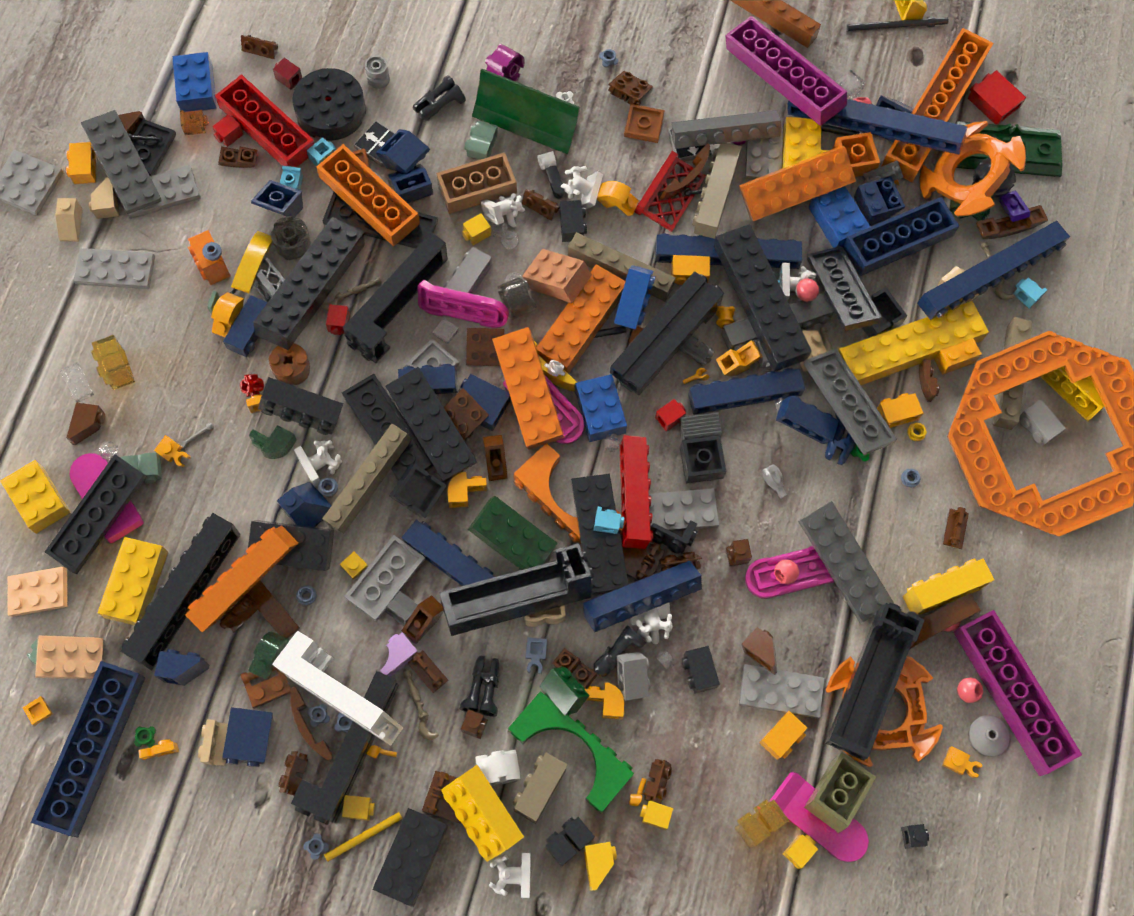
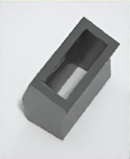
[385,591,418,626]

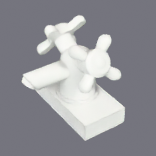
[561,166,603,209]
[480,193,525,228]
[779,263,816,301]
[294,440,342,487]
[630,603,673,644]
[489,853,531,898]

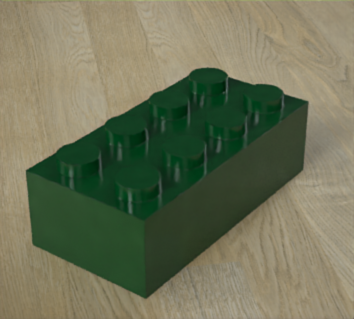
[467,496,557,570]

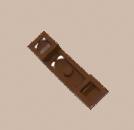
[660,143,710,200]
[976,205,1048,239]
[245,581,300,641]
[910,593,981,649]
[290,686,335,763]

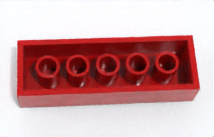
[215,74,315,167]

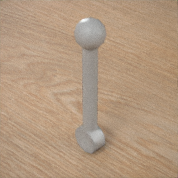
[178,423,213,449]

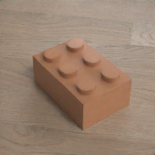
[522,249,592,303]

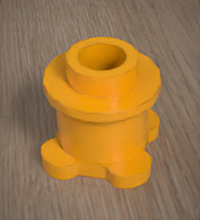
[716,306,735,329]

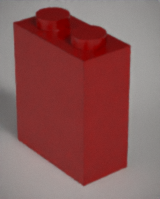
[967,70,1026,125]

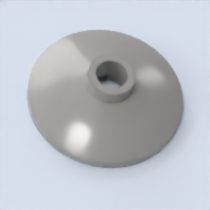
[969,715,1010,757]

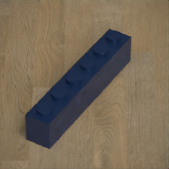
[688,368,805,415]
[401,519,494,586]
[583,561,702,632]

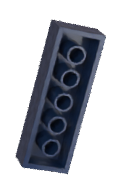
[843,197,959,276]

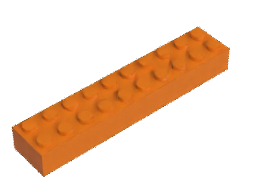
[881,28,994,182]

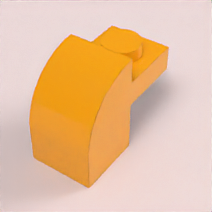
[596,181,639,216]
[211,292,244,337]
[716,340,763,376]
[448,472,487,508]
[585,682,624,720]

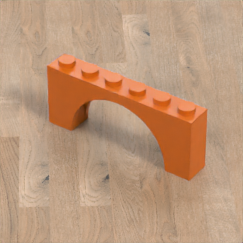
[514,443,622,544]

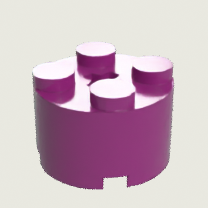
[485,44,525,82]

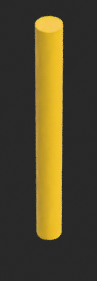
[324,812,403,862]

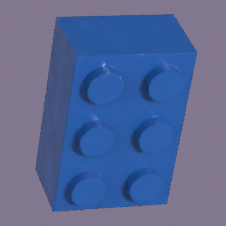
[172,52,217,113]
[809,186,870,248]
[614,265,656,329]
[575,374,627,442]

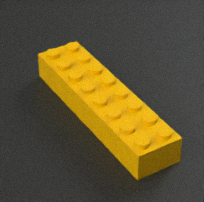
[838,301,989,385]

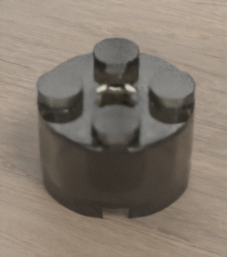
[271,216,311,260]
[497,277,536,320]

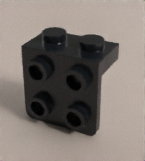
[650,520,698,554]

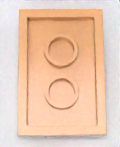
[8,567,68,617]
[35,635,103,679]

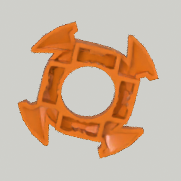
[919,121,1026,216]
[825,656,943,767]

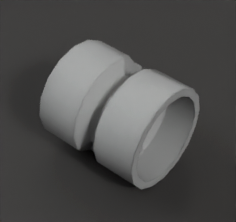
[365,55,390,89]

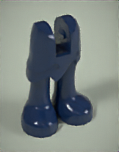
[825,413,856,465]

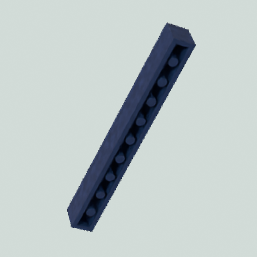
[787,99,968,155]
[917,220,1070,320]

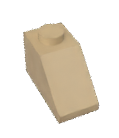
[89,177,119,219]
[55,198,83,242]

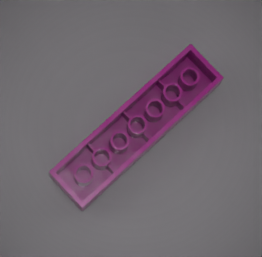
[725,16,847,126]
[953,610,1082,776]

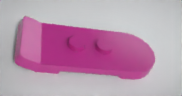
[418,280,509,328]
[503,375,585,444]
[69,453,144,543]
[745,546,835,599]
[769,772,869,862]

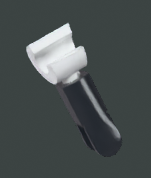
[537,151,564,199]

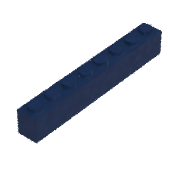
[655,233,802,269]

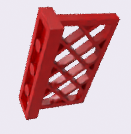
[634,151,706,232]

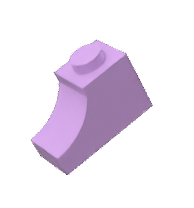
[380,633,417,677]

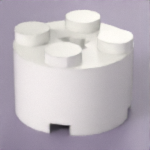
[475,750,521,786]

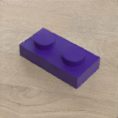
[999,190,1030,222]

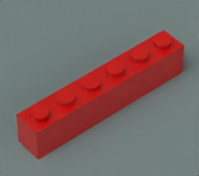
[619,435,653,549]

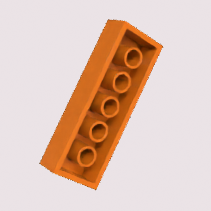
[316,144,420,247]
[739,146,856,221]
[536,264,625,374]
[492,327,565,450]
[185,526,298,633]

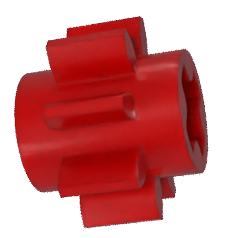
[240,374,264,397]

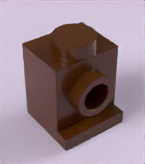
[726,539,752,566]
[461,709,488,739]

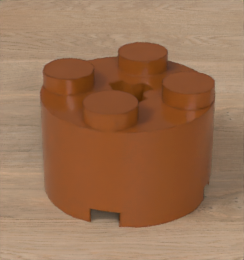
[268,343,310,385]

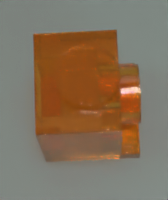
[180,110,209,135]

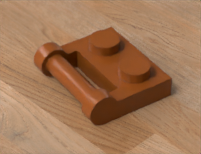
[240,659,291,708]

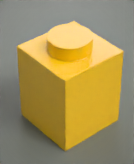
[462,213,491,246]
[342,795,375,821]
[640,801,673,830]
[783,834,818,869]

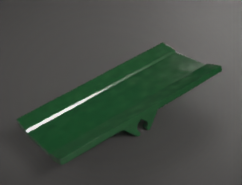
[472,69,580,155]
[955,121,1062,177]

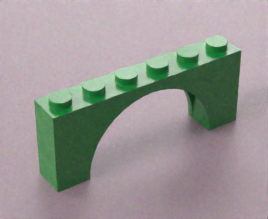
[508,691,634,814]

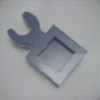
[526,637,547,674]

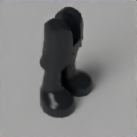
[412,75,466,121]
[593,625,646,677]
[459,656,499,717]

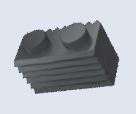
[679,413,722,440]

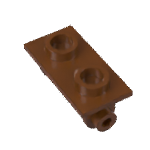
[241,35,278,59]
[521,189,559,221]
[943,507,969,550]
[659,552,702,572]
[220,592,259,633]
[407,650,449,693]
[278,751,308,796]
[643,759,672,804]

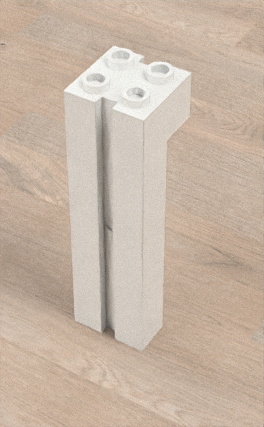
[272,631,403,746]

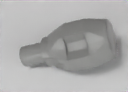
[762,464,787,498]

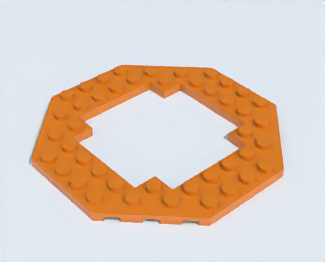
[947,331,1134,537]

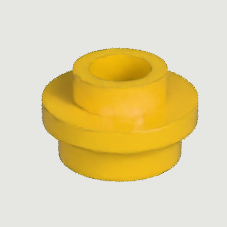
[907,423,927,441]

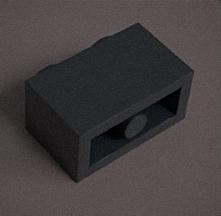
[559,200,587,242]
[682,646,720,694]

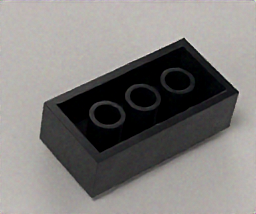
[258,377,344,435]
[247,520,335,571]
[372,808,448,907]

